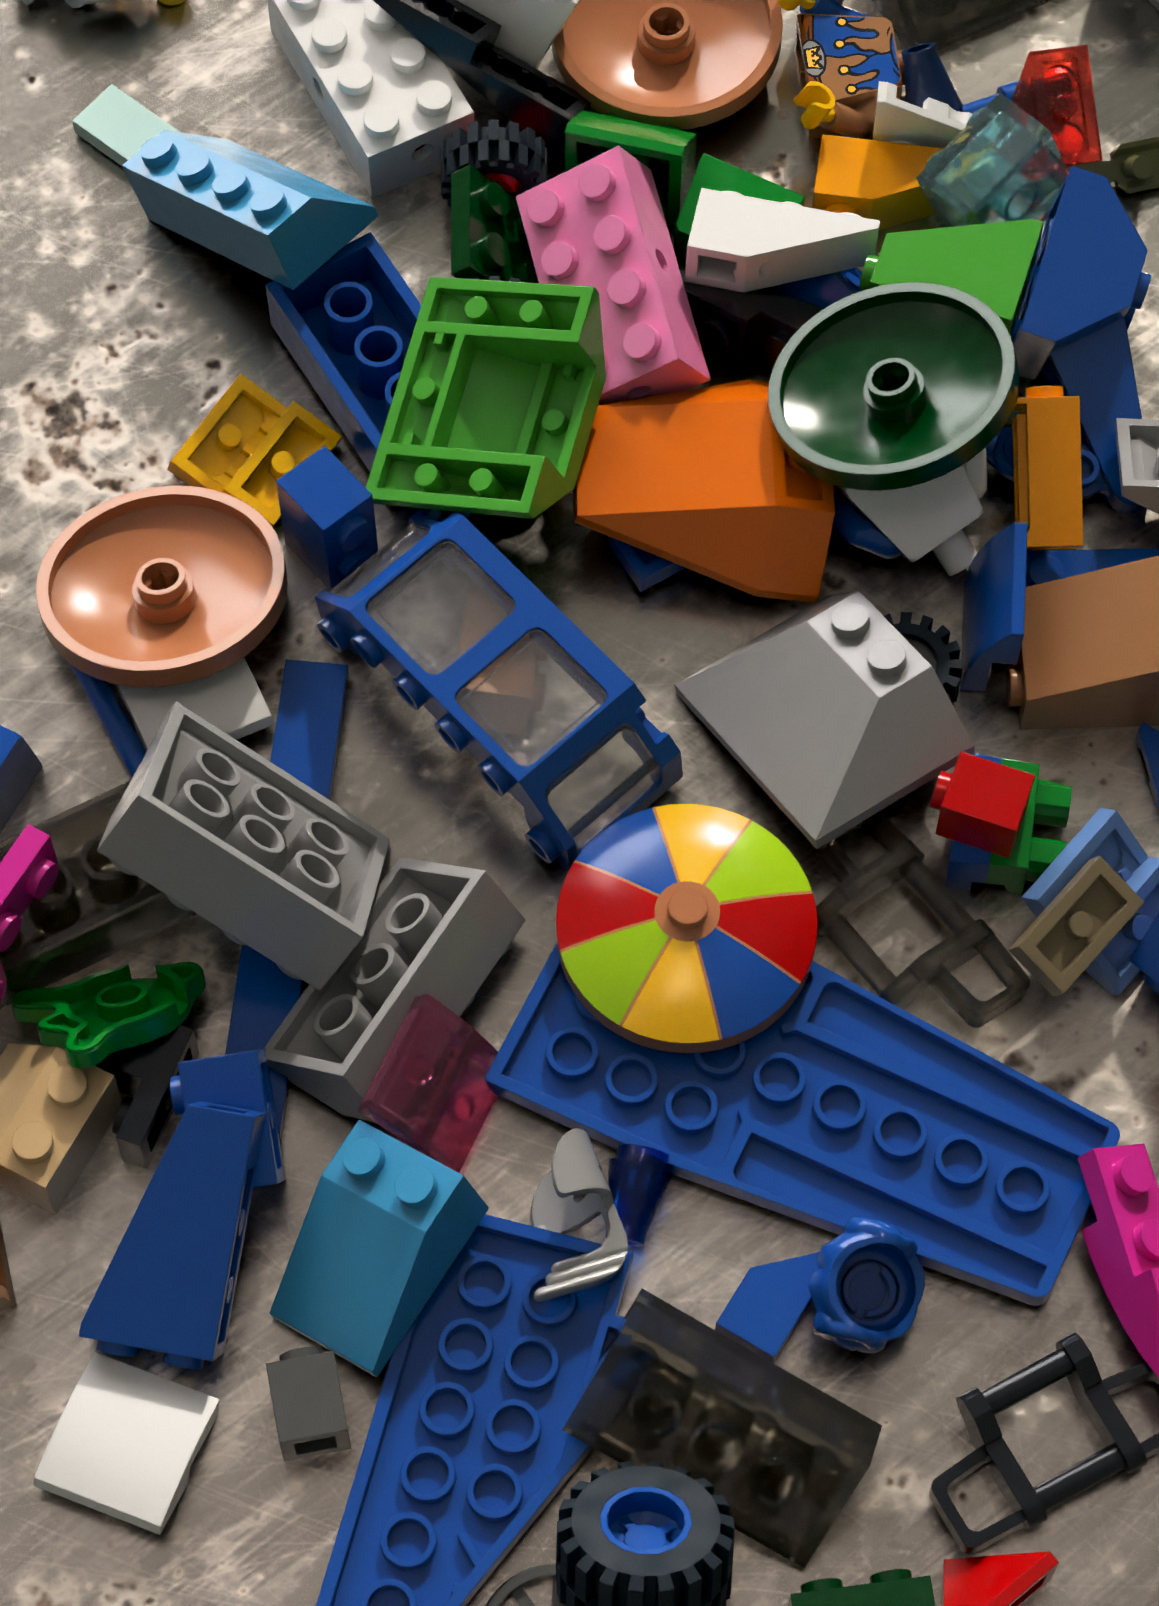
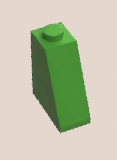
[859,219,1044,337]

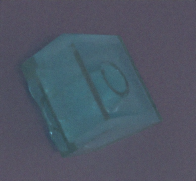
[916,93,1068,227]

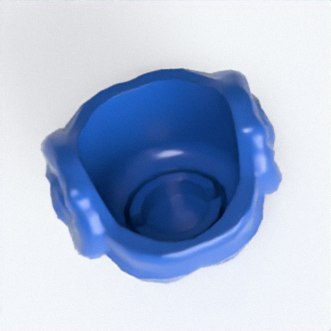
[808,1216,925,1353]

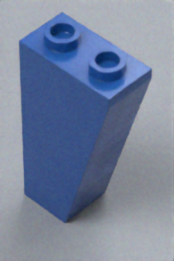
[79,1101,266,1369]

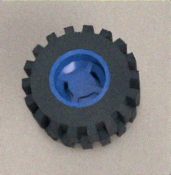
[556,1460,735,1606]

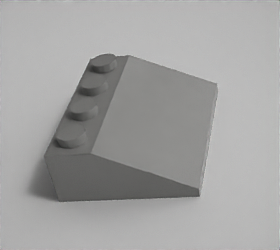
[97,702,390,991]

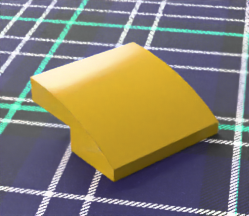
[167,373,343,527]

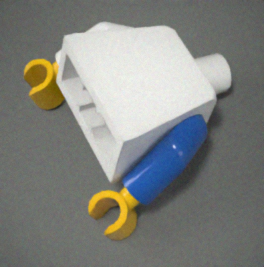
[832,448,987,576]

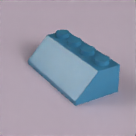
[122,130,379,290]

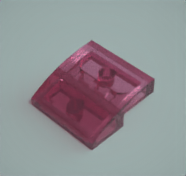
[358,994,498,1173]

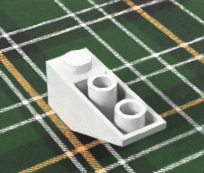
[685,188,880,293]

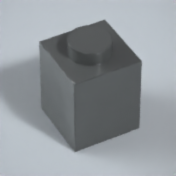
[266,1347,352,1462]

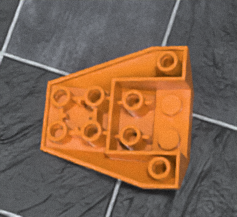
[573,379,835,603]

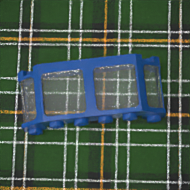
[315,508,683,871]

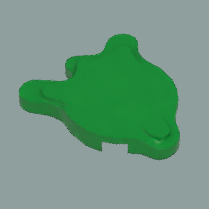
[12,962,206,1068]

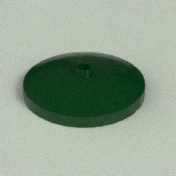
[768,282,1019,491]

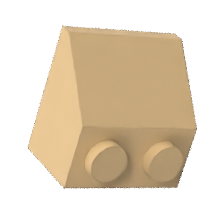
[0,1043,122,1215]

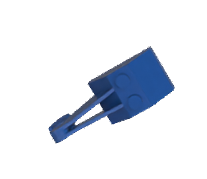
[985,166,1151,514]

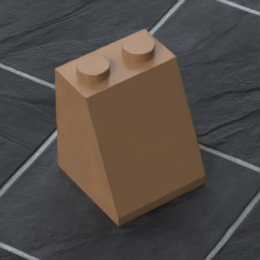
[1006,556,1159,730]

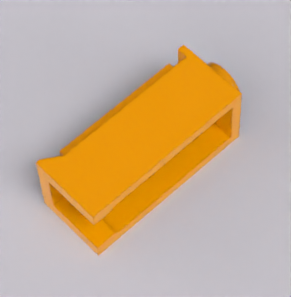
[1012,386,1084,551]

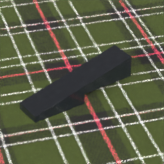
[373,0,591,159]

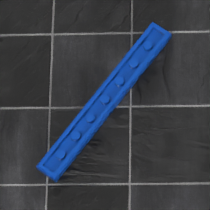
[225,659,349,1142]

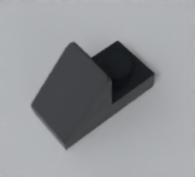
[95,1025,199,1169]

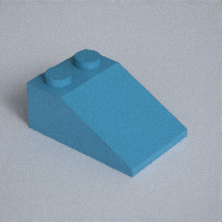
[269,1120,489,1377]

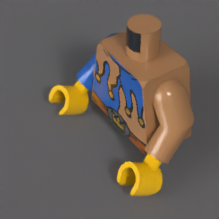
[777,0,905,139]

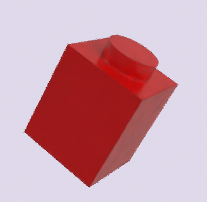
[929,751,1036,858]

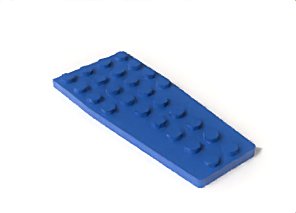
[484,943,1120,1306]

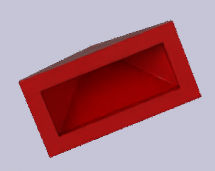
[941,1551,1059,1606]

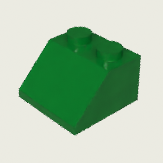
[565,110,697,224]

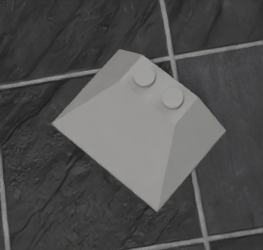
[675,591,975,849]

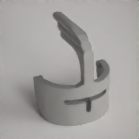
[530,1128,628,1302]

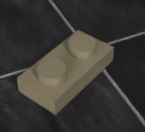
[1008,856,1145,997]

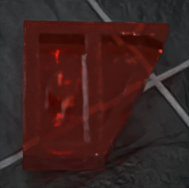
[993,45,1103,177]

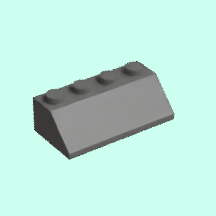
[264,857,526,1125]

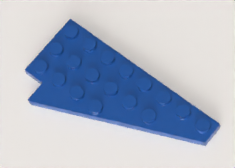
[316,1214,677,1606]

